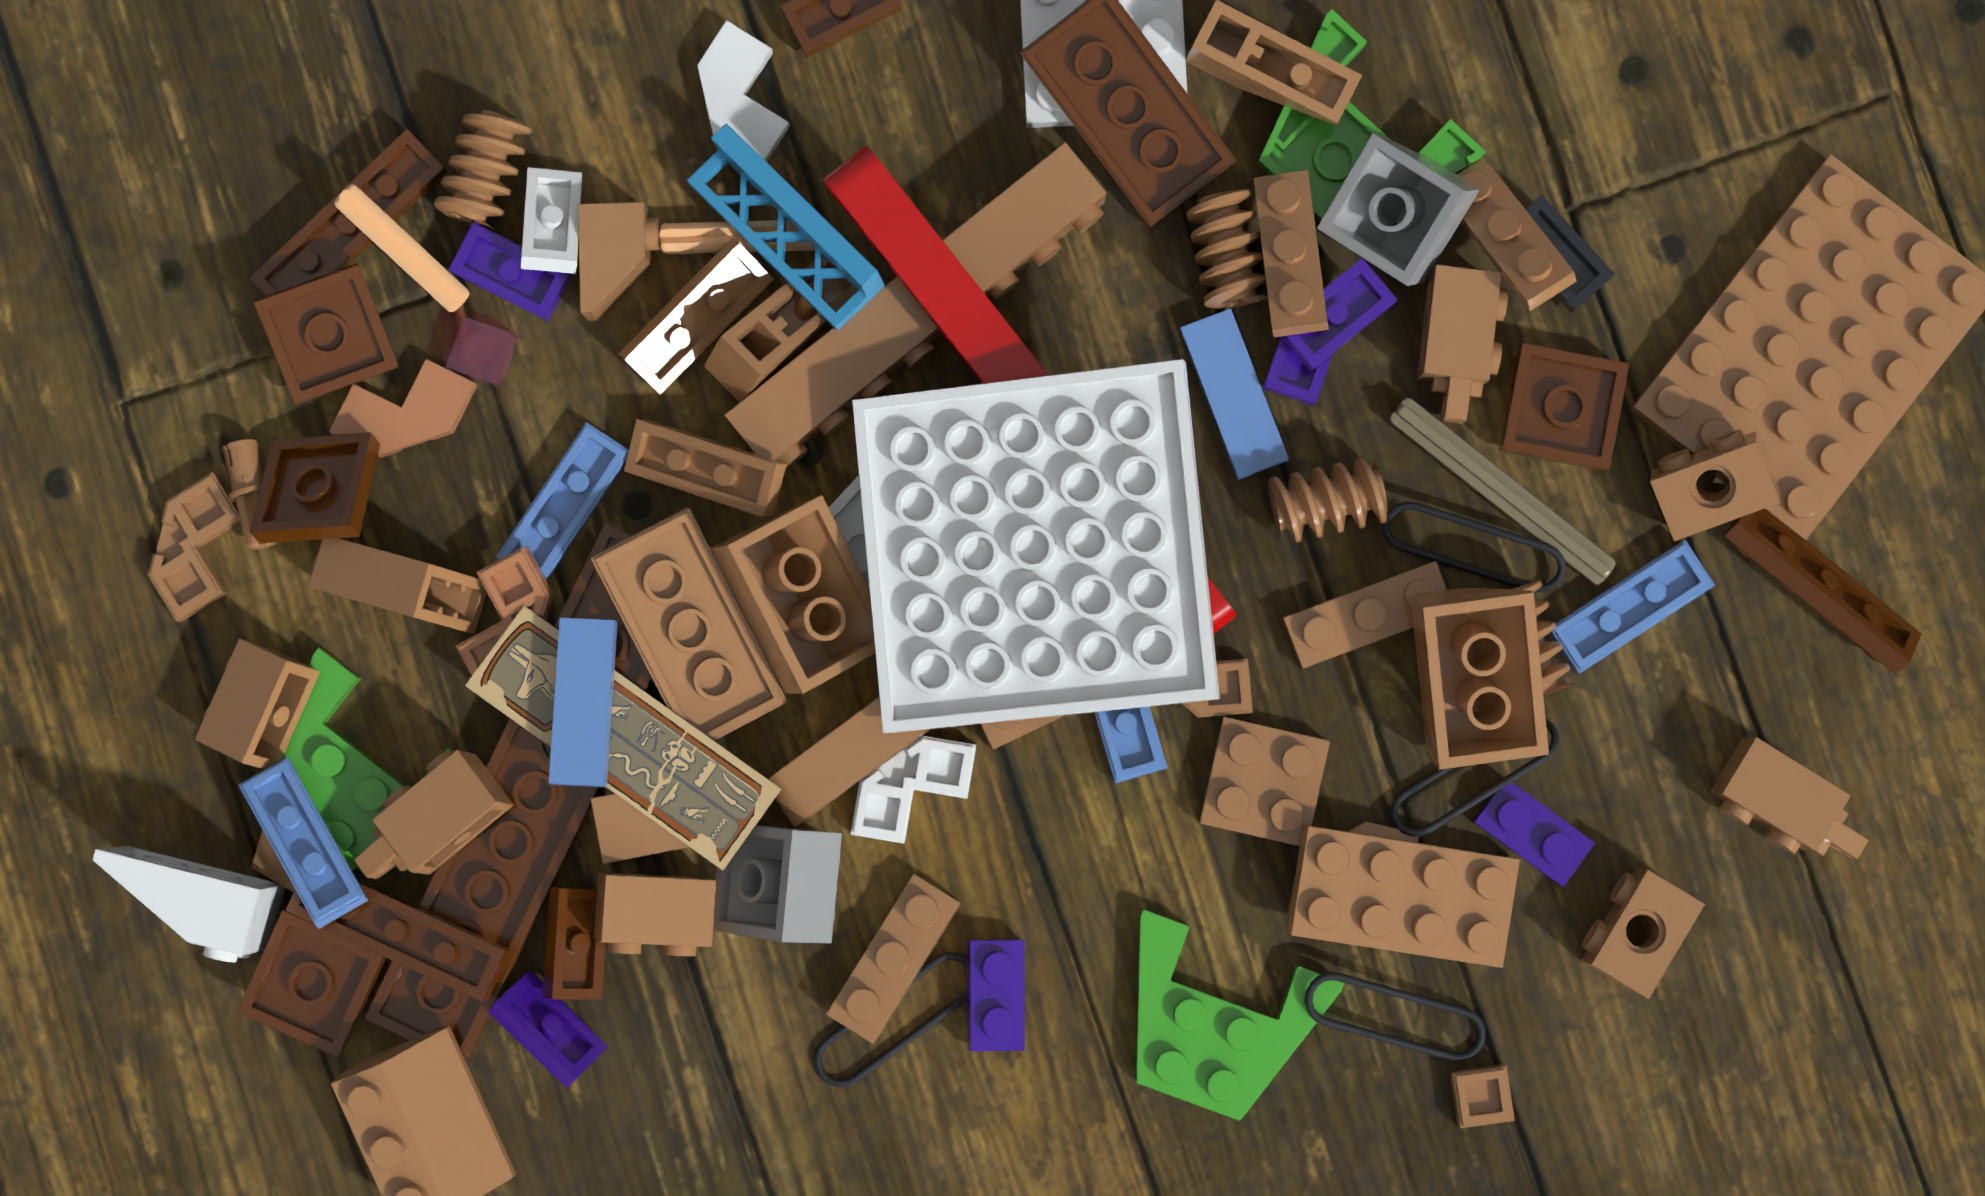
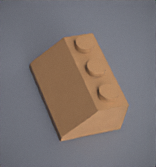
[710,495,876,694]
[1411,588,1549,770]
[331,1025,516,1196]

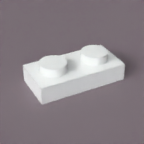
[521,167,582,274]

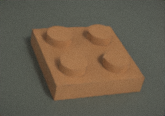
[1199,717,1330,846]

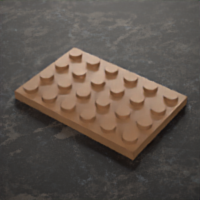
[1630,154,1985,541]

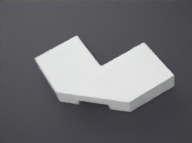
[697,20,790,162]
[851,736,976,843]

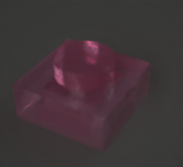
[446,317,518,387]

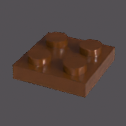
[253,263,399,405]
[1499,343,1630,472]
[250,432,380,544]
[236,910,386,1057]

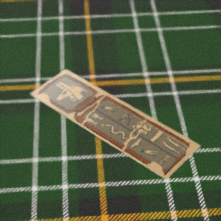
[465,606,781,871]

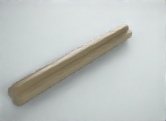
[1389,397,1616,585]

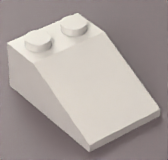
[93,846,285,962]

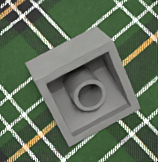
[1317,133,1480,286]
[713,824,842,943]

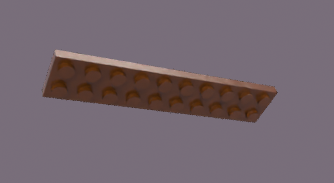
[364,523,652,1063]

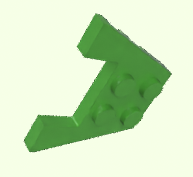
[1257,9,1486,223]
[282,648,455,872]
[1135,909,1344,1121]

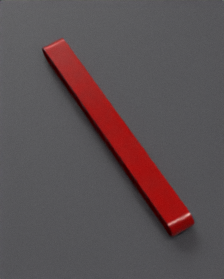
[822,145,1237,634]

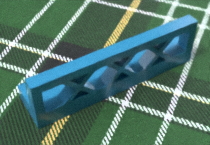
[687,123,885,331]

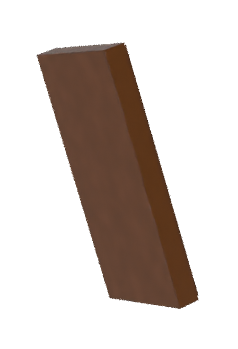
[1019,0,1237,227]

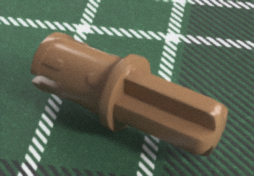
[222,439,276,550]

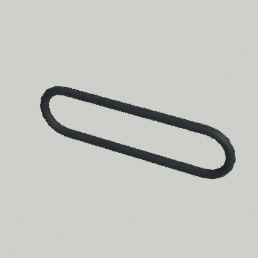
[1382,501,1566,593]
[1390,718,1559,836]
[814,952,967,1088]
[1305,972,1486,1061]

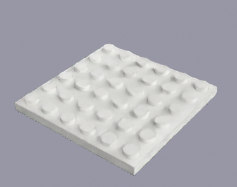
[852,359,1220,733]

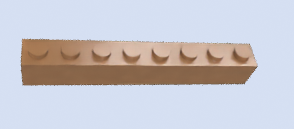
[725,142,1107,470]

